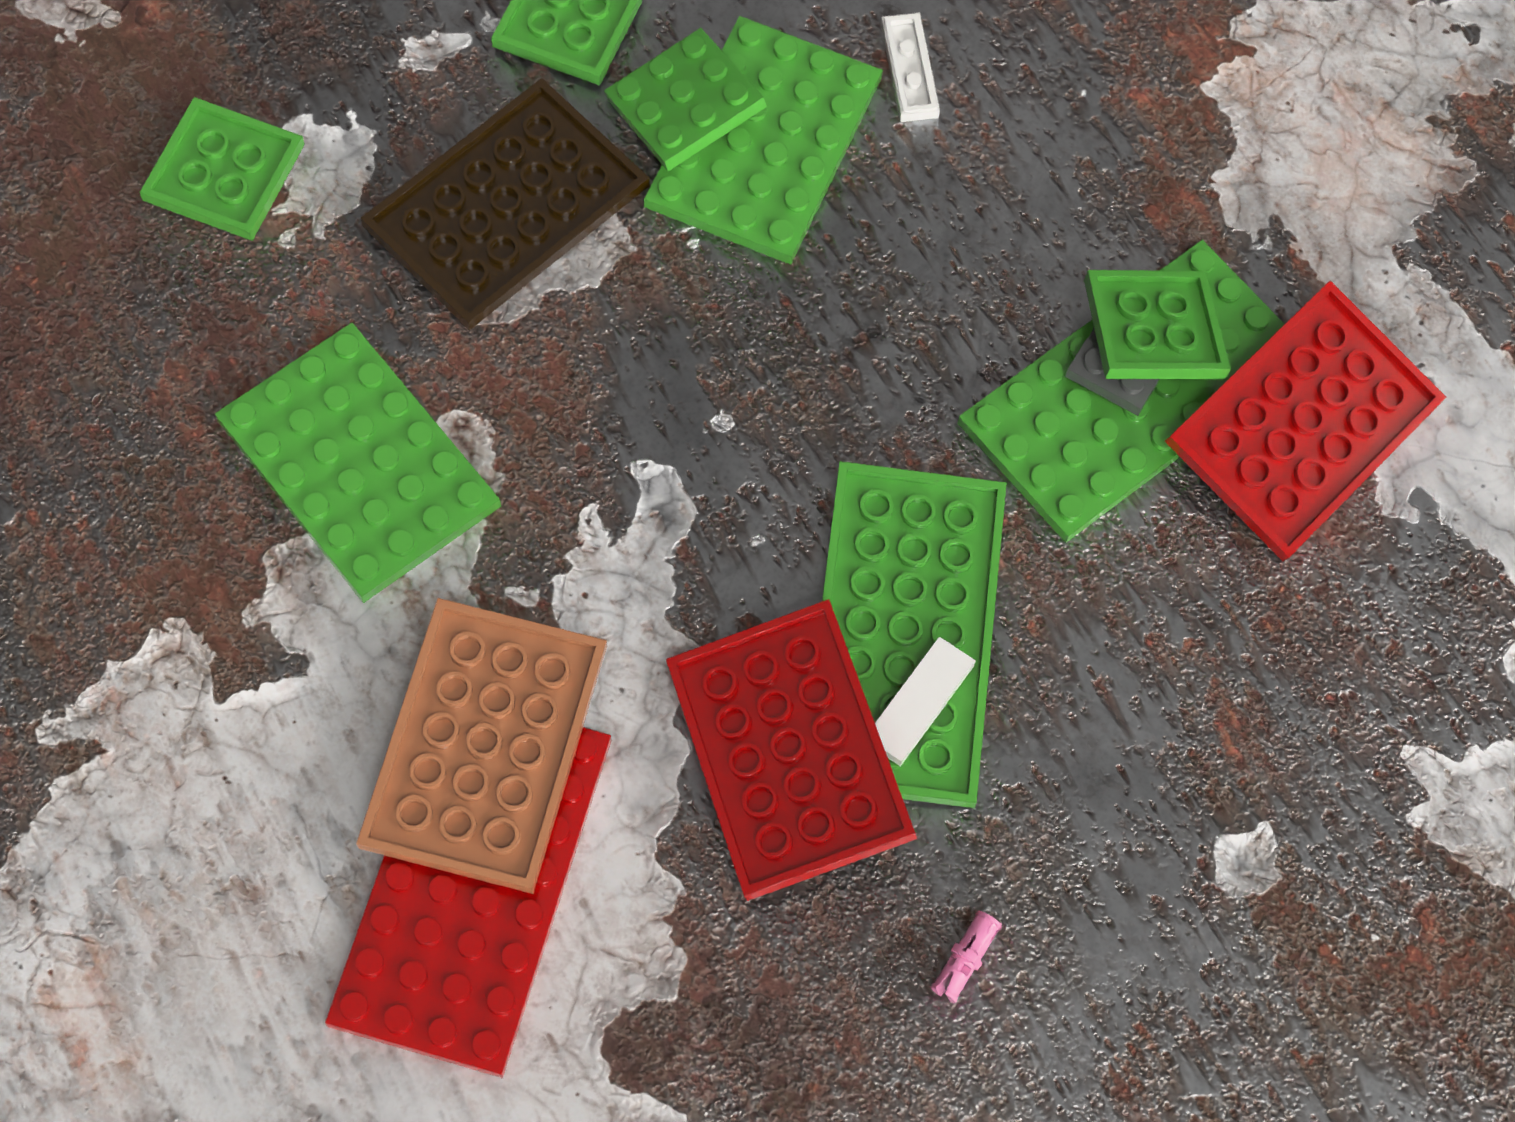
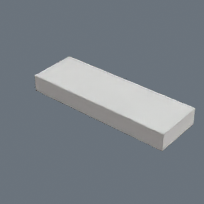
[881,13,940,122]
[875,637,976,767]

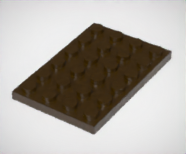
[361,78,650,331]

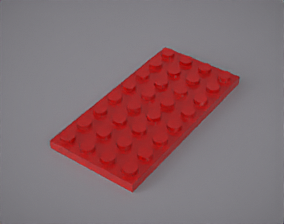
[325,727,612,1078]

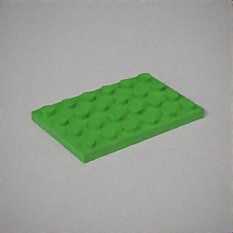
[644,16,883,265]
[215,323,501,603]

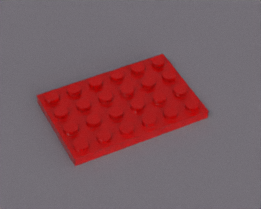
[1165,280,1447,562]
[666,599,917,901]

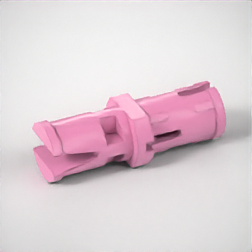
[930,911,1002,1003]

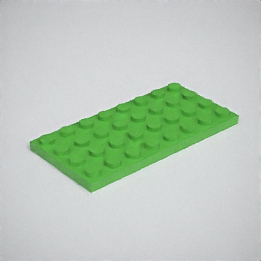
[957,240,1284,543]
[822,461,1007,809]

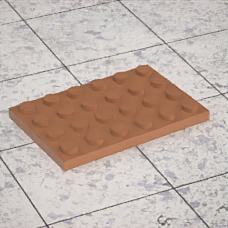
[356,598,607,894]

